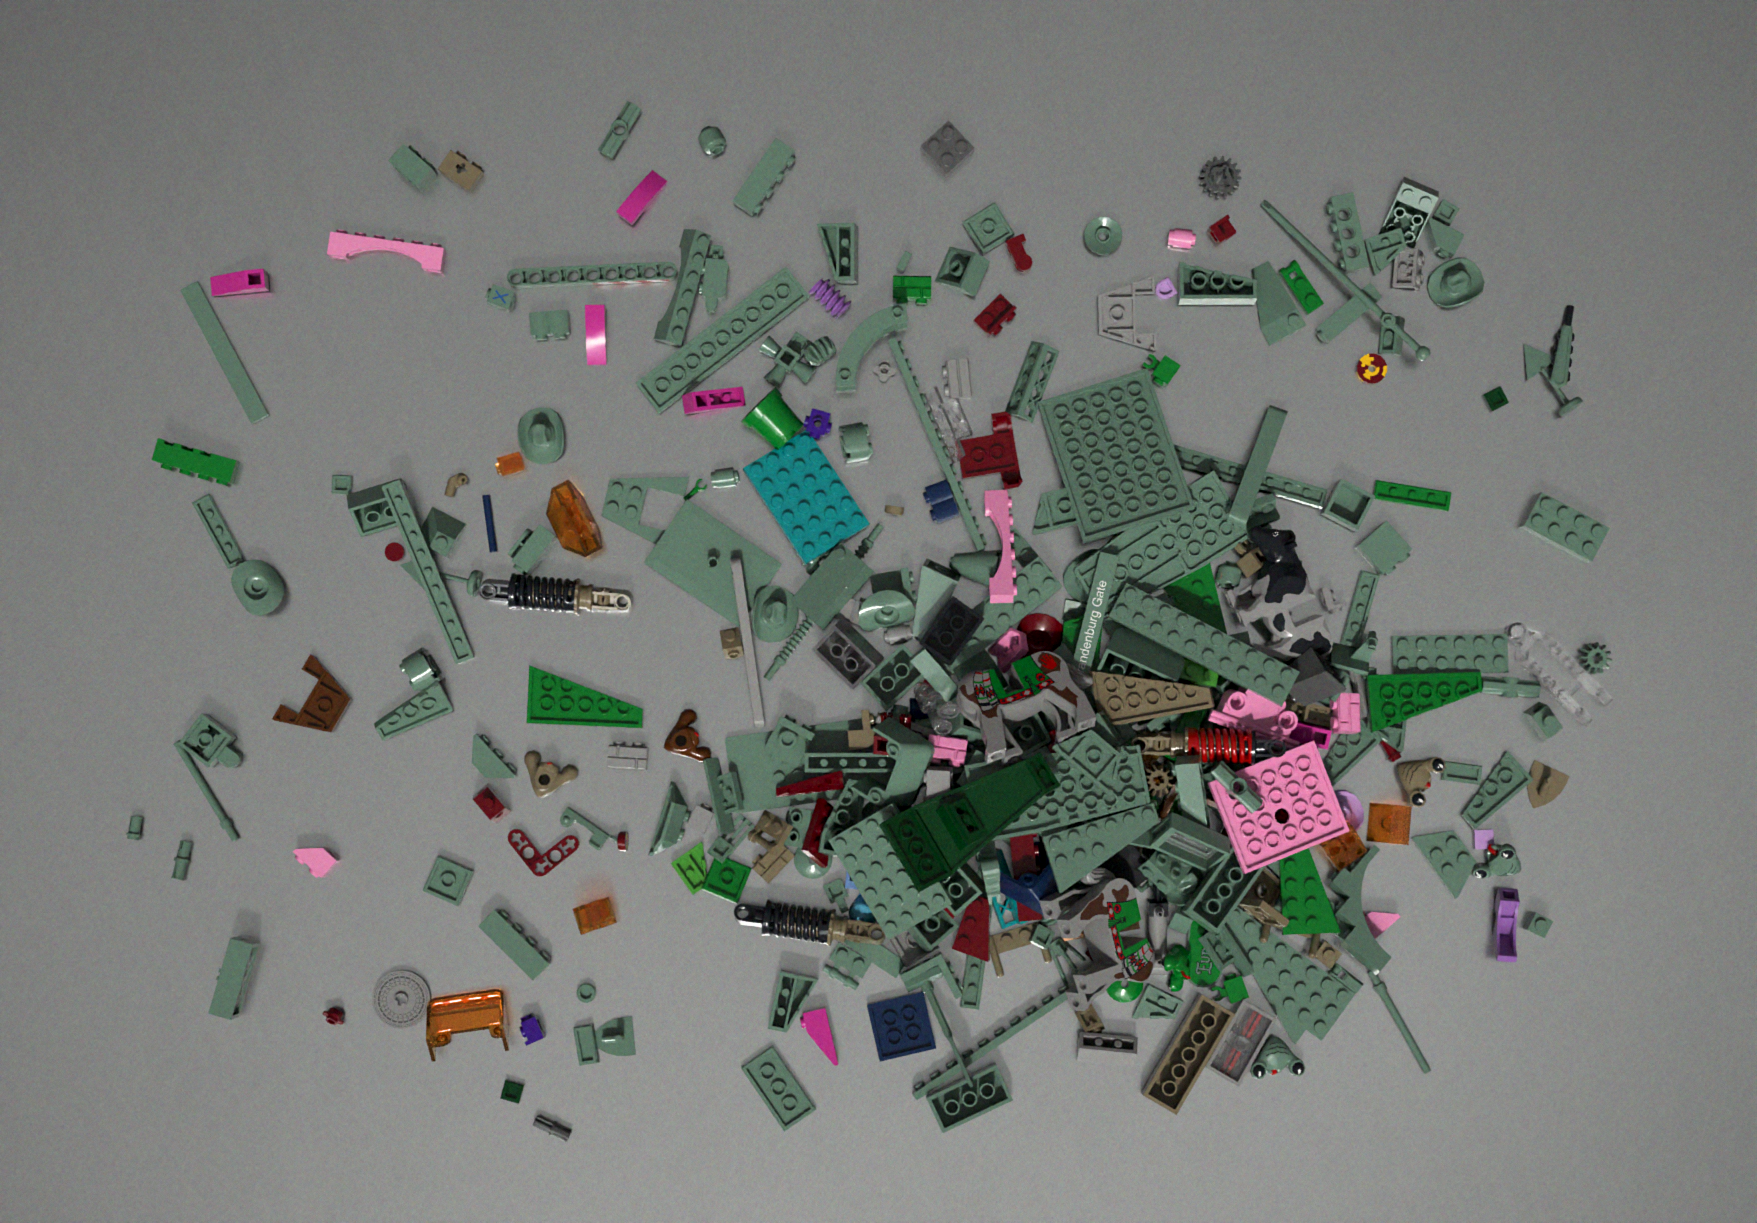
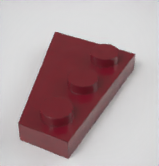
[801,798,833,868]

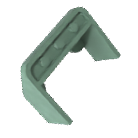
[851,717,935,807]

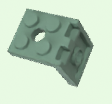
[899,952,964,999]

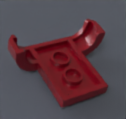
[956,411,1023,490]

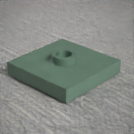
[962,202,1015,255]
[423,855,474,906]

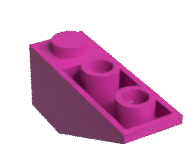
[210,269,269,296]
[1289,721,1332,750]

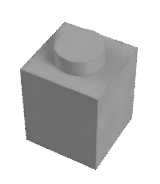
[686,803,714,834]

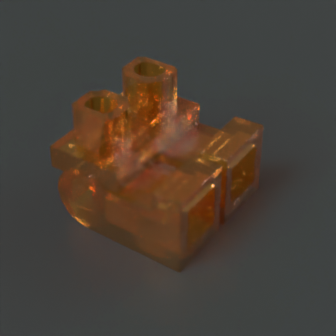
[1318,821,1367,872]

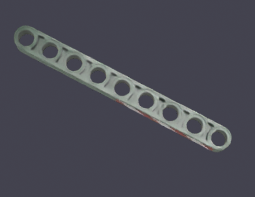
[507,262,678,289]

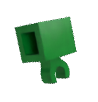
[1142,354,1181,387]
[1210,972,1249,1004]

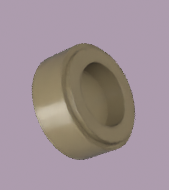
[885,505,904,515]

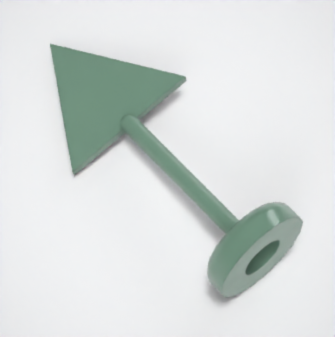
[1524,344,1583,417]
[400,554,482,596]

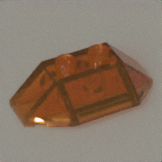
[546,480,603,557]

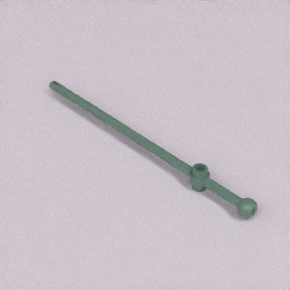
[1261,200,1431,361]

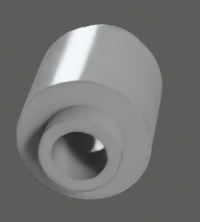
[883,624,912,646]

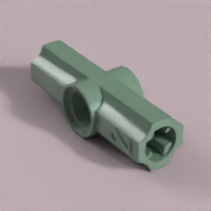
[598,101,642,159]
[1480,676,1541,698]
[1209,760,1263,814]

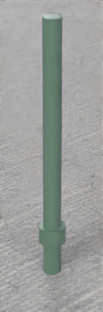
[173,740,239,842]
[1368,971,1431,1074]

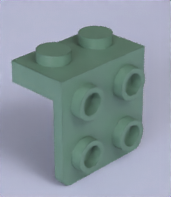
[870,567,917,605]
[764,715,815,767]
[1138,841,1193,895]

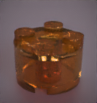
[572,897,617,935]

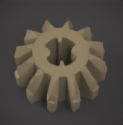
[1144,764,1173,797]

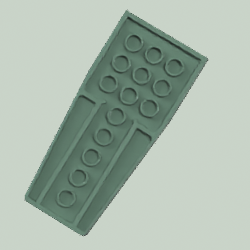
[1073,470,1249,618]

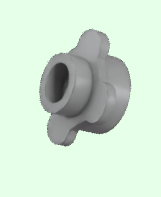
[873,359,896,382]

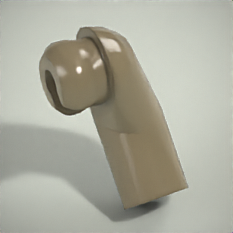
[444,473,468,497]

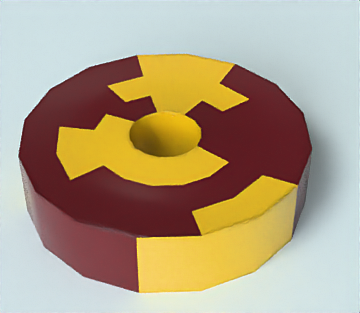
[1356,354,1387,384]

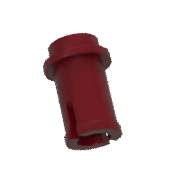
[1380,741,1402,762]

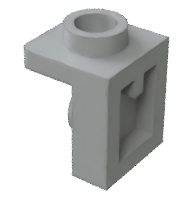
[1319,586,1346,614]

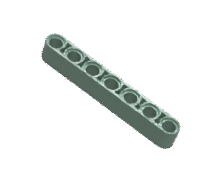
[1227,405,1288,528]

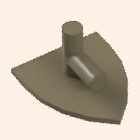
[1527,760,1570,808]

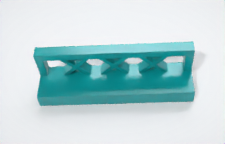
[976,848,1028,929]

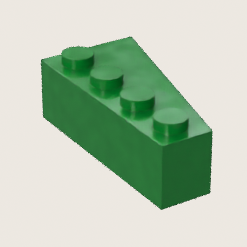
[152,438,240,486]

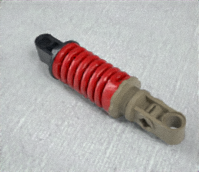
[1131,726,1286,765]

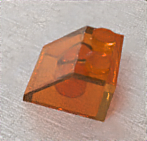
[1366,803,1412,845]

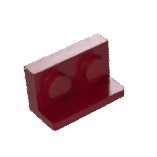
[973,294,1017,337]

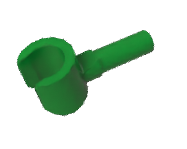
[684,479,707,501]

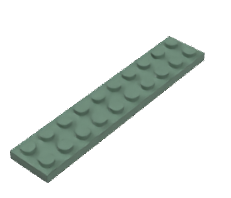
[635,267,810,414]
[1108,583,1300,707]

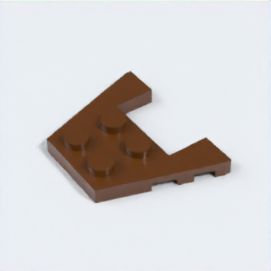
[272,654,352,732]

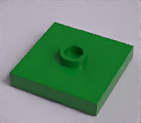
[701,858,752,904]

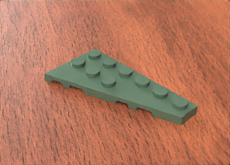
[1042,803,1160,894]

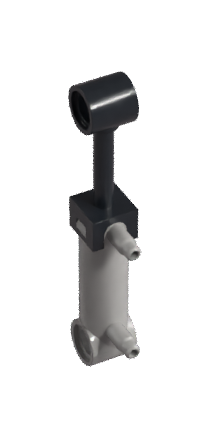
[1147,848,1169,975]

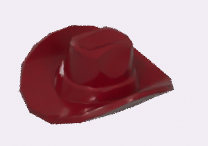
[1017,613,1063,659]

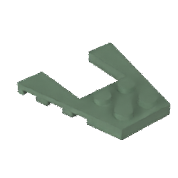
[601,477,689,544]

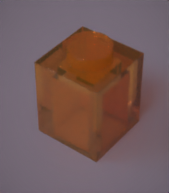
[495,452,526,478]

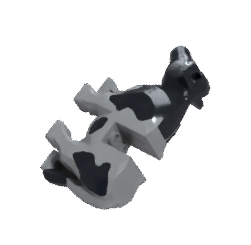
[1224,526,1333,666]

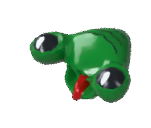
[1161,944,1192,992]

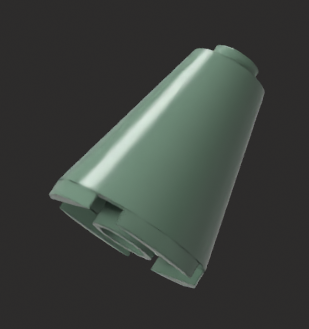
[949,550,1002,586]

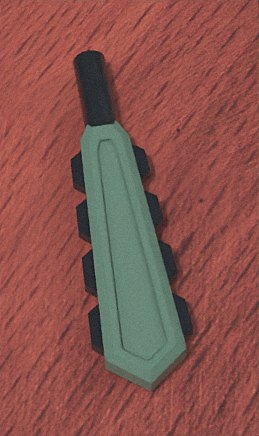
[1548,305,1575,390]

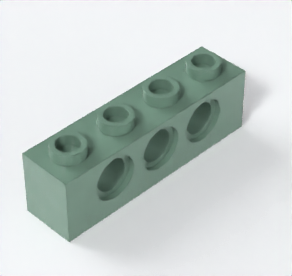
[1326,192,1369,274]

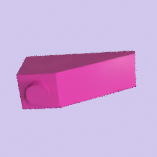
[682,387,746,414]
[800,1007,838,1066]

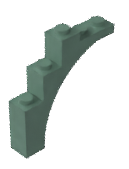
[1329,845,1392,975]

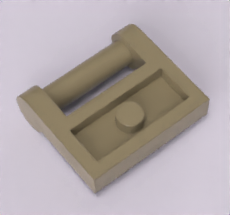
[748,810,793,856]

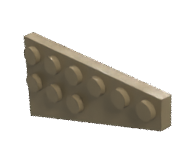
[1089,670,1215,726]

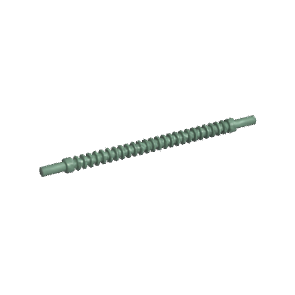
[763,523,884,681]

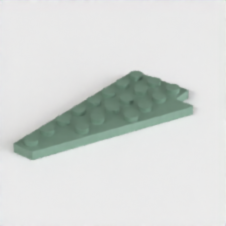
[1225,907,1355,1044]

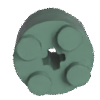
[839,422,873,464]
[399,647,443,691]

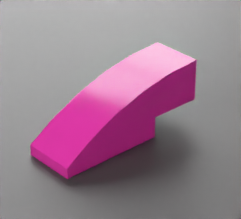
[616,170,668,226]
[585,305,607,365]

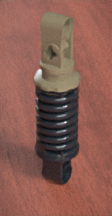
[479,573,632,615]
[734,899,886,946]

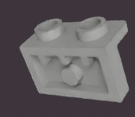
[1392,249,1425,290]

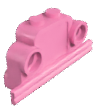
[1208,686,1300,750]

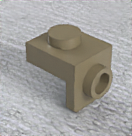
[720,627,744,660]

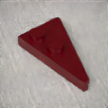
[776,771,843,797]

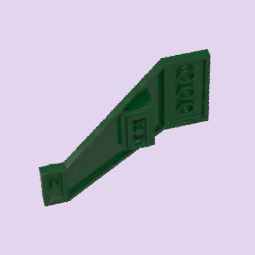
[879,752,1061,893]

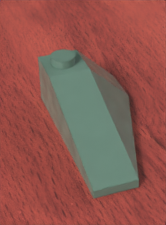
[1251,261,1306,346]

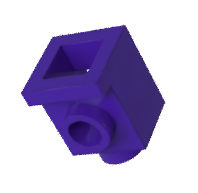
[519,1014,546,1046]

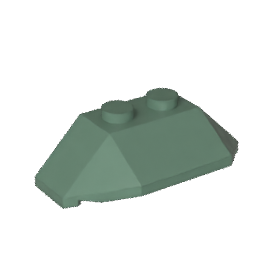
[648,781,691,856]

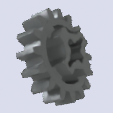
[1199,156,1242,198]

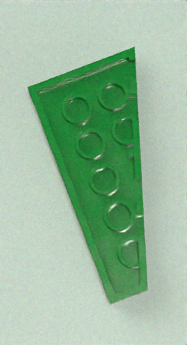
[526,665,643,728]
[1277,820,1341,935]

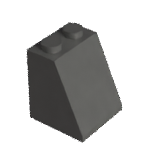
[1289,647,1346,706]

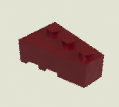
[952,896,991,962]

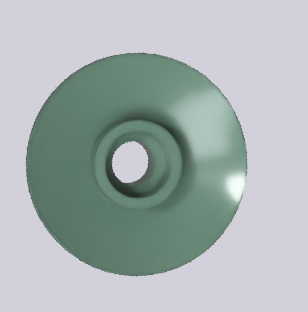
[1084,216,1122,255]
[794,847,832,879]

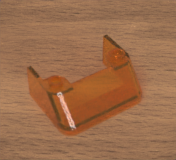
[426,989,509,1062]

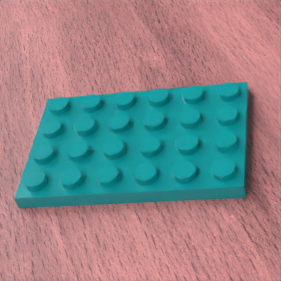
[743,430,870,565]

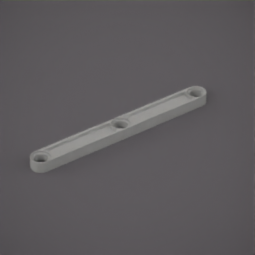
[730,557,764,728]

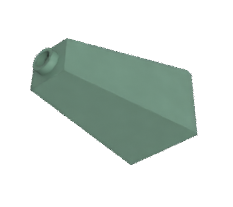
[912,558,961,642]

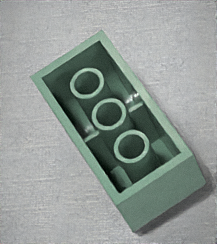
[1096,628,1185,683]

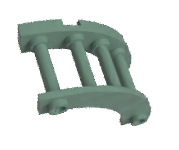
[836,303,908,392]

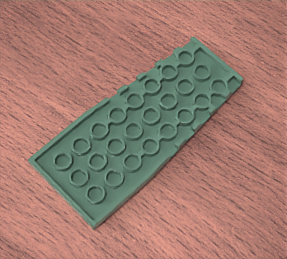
[964,745,1150,841]

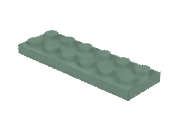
[1391,634,1509,674]

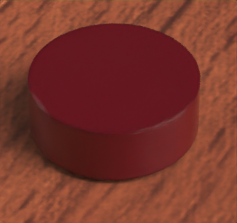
[385,542,405,562]

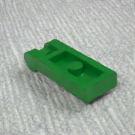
[1278,260,1324,315]

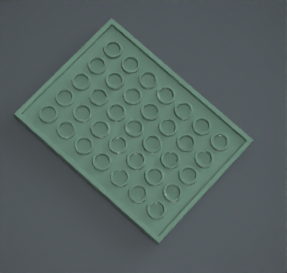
[1038,368,1195,543]

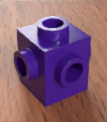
[803,408,832,439]

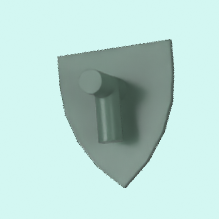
[595,1016,636,1056]

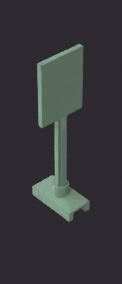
[904,966,974,1087]

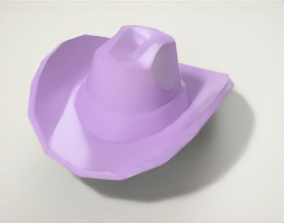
[1324,790,1364,843]

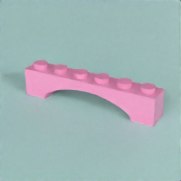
[327,229,446,273]
[984,490,1017,603]

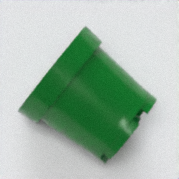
[741,387,804,450]

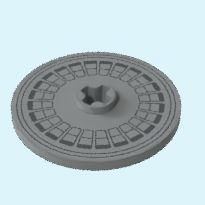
[372,970,431,1029]

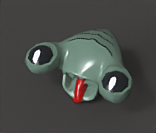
[1473,843,1521,879]
[1250,1035,1305,1080]

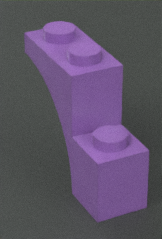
[1492,887,1520,962]

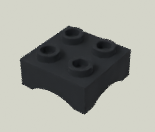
[1100,844,1148,889]

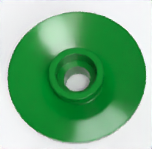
[1106,981,1143,1003]

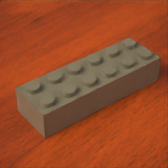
[1141,993,1235,1115]

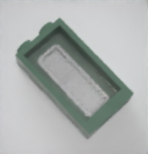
[1149,812,1231,872]

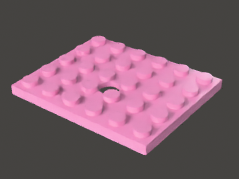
[1208,740,1349,874]

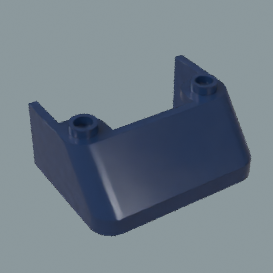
[1000,835,1074,915]

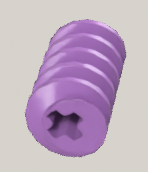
[809,278,851,319]

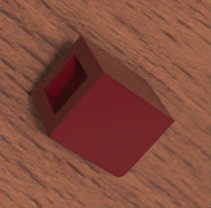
[1207,215,1236,245]

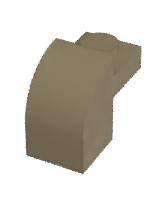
[848,710,876,750]

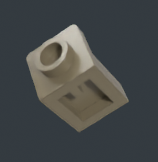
[1315,939,1342,969]
[1075,1004,1105,1034]

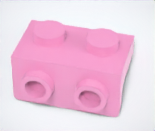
[988,628,1028,673]

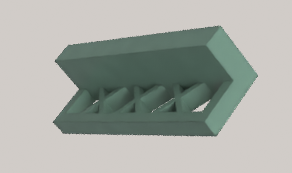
[1005,341,1059,422]

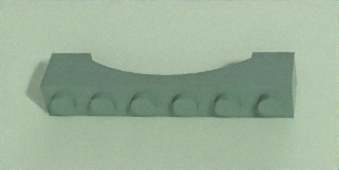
[654,229,711,346]

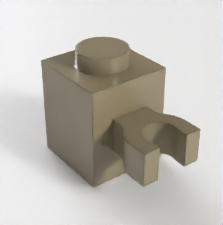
[1234,540,1266,578]

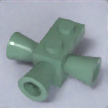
[759,331,817,389]

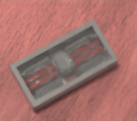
[1205,1000,1277,1087]

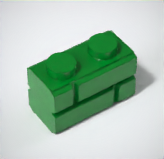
[893,275,931,305]

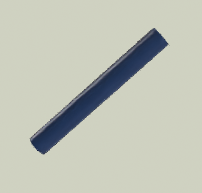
[482,495,497,553]

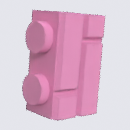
[1329,693,1361,734]
[928,734,968,767]

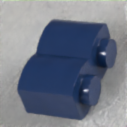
[923,479,960,524]

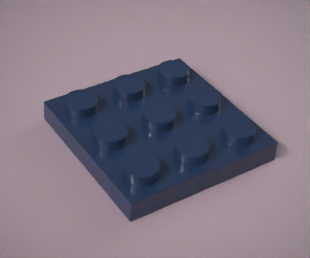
[867,991,936,1062]

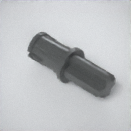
[533,1116,572,1142]

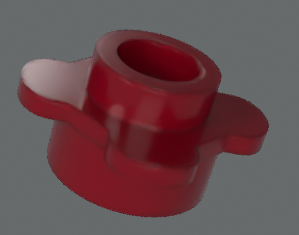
[323,1008,344,1025]

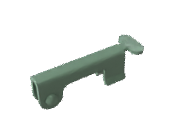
[560,807,617,850]

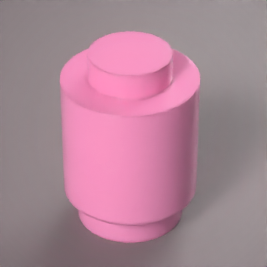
[1168,228,1196,249]

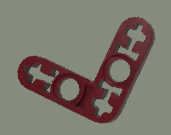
[508,829,580,877]

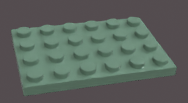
[828,802,954,940]

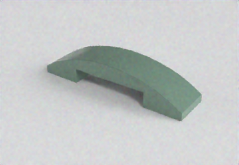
[844,929,905,978]

